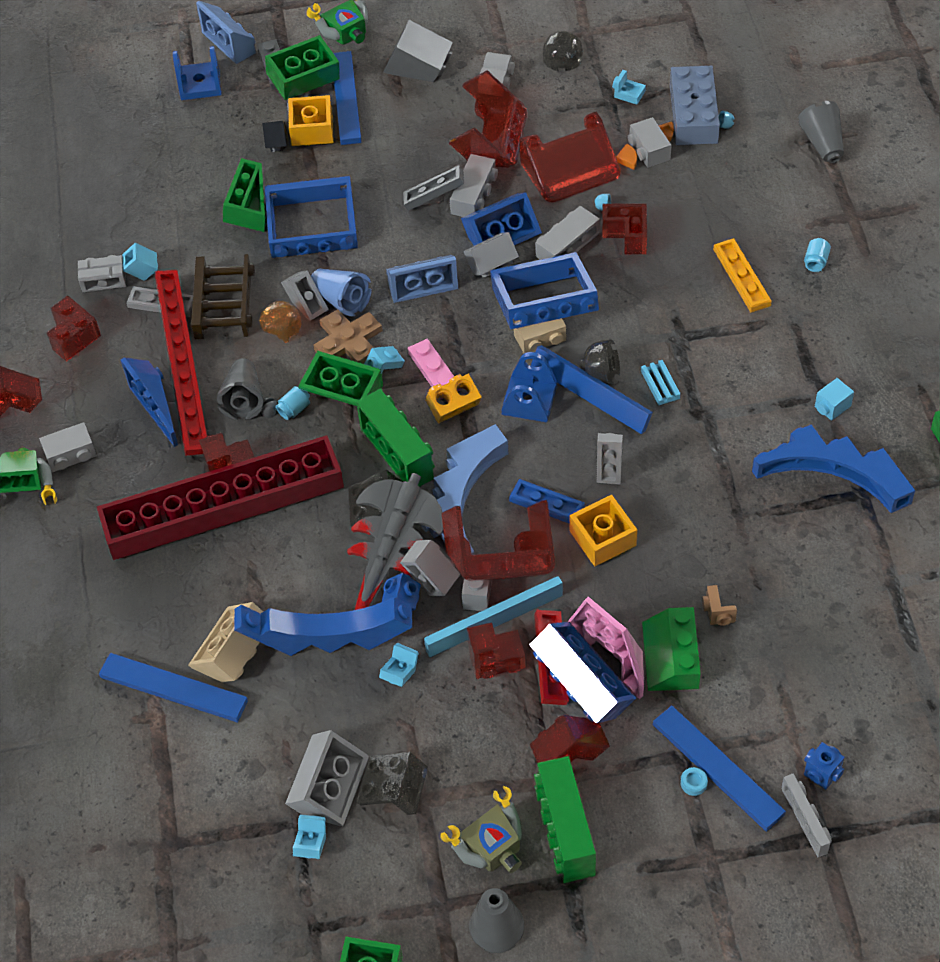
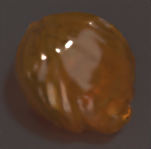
[259,301,302,343]

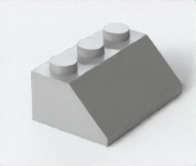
[285,730,369,826]

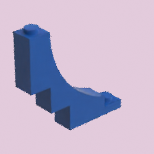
[234,597,413,656]

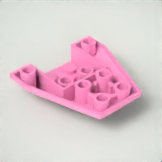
[568,597,644,699]

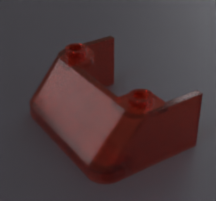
[449,70,527,168]
[441,500,555,581]

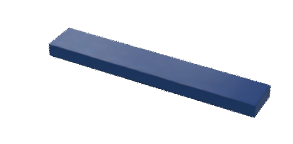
[333,51,362,145]
[531,345,653,434]
[99,653,248,723]
[653,706,786,832]

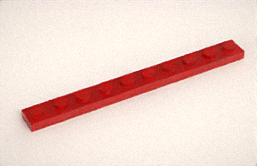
[155,270,209,456]

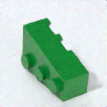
[223,158,265,232]

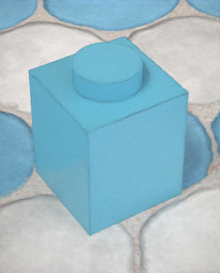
[122,243,158,281]
[815,378,854,421]

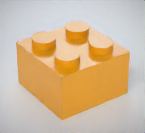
[288,95,333,146]
[570,495,637,567]

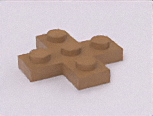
[314,309,382,364]

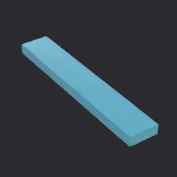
[424,576,563,657]

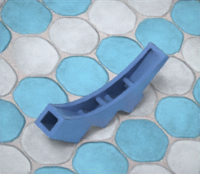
[421,424,508,568]

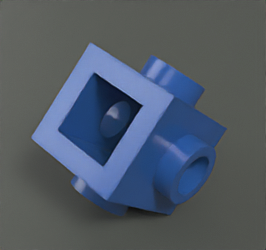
[382,573,421,611]
[804,742,845,790]

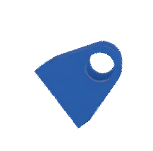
[173,46,221,100]
[502,352,557,422]

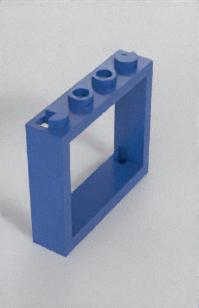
[265,176,358,258]
[490,252,599,329]

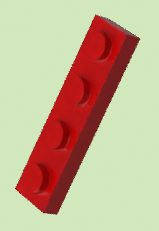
[534,610,569,705]

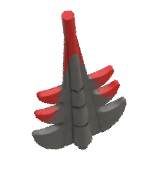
[347,473,444,610]

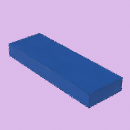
[509,479,585,524]

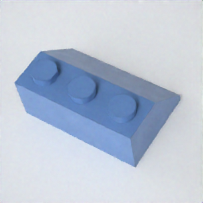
[196,1,256,64]
[386,255,458,303]

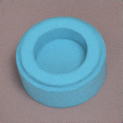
[681,767,708,796]

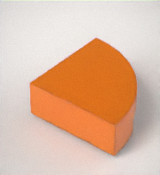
[659,121,674,142]
[616,144,637,170]

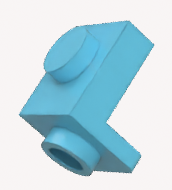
[612,70,646,104]
[364,346,405,374]
[379,643,418,687]
[293,815,326,859]

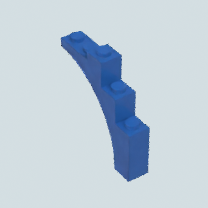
[752,424,915,513]

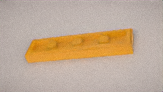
[713,238,772,313]

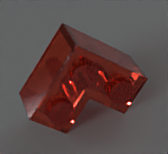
[602,204,647,254]
[47,296,101,361]
[0,366,42,417]
[199,433,254,472]
[467,622,525,679]
[529,715,610,763]

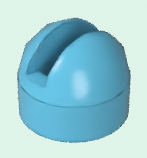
[718,111,734,129]
[595,194,611,211]

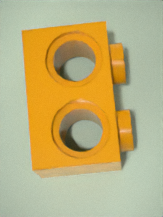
[425,373,482,424]

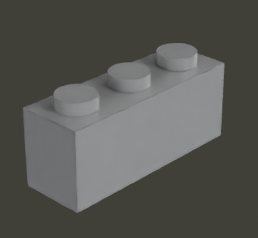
[450,154,498,217]
[535,206,600,260]

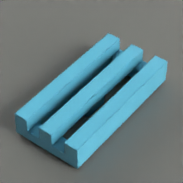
[641,360,680,406]

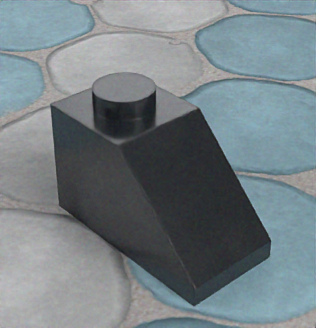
[262,121,287,152]

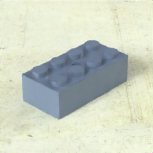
[670,66,720,145]

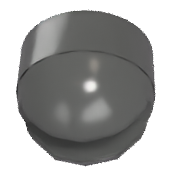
[260,397,278,417]

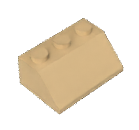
[188,602,263,682]

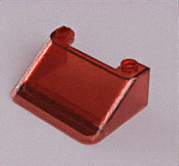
[520,111,621,202]

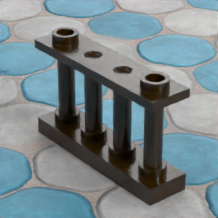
[191,254,255,339]

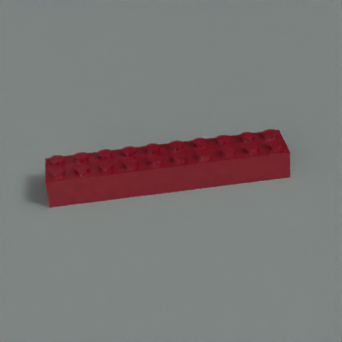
[97,435,344,560]

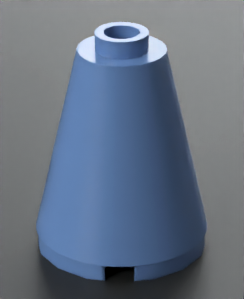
[311,269,371,316]

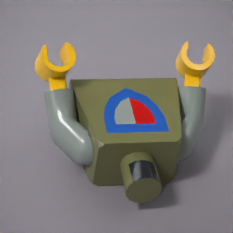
[441,786,522,873]

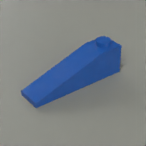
[121,358,178,447]

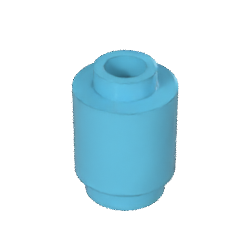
[804,238,831,272]
[276,386,310,420]

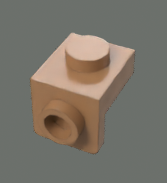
[702,585,737,625]

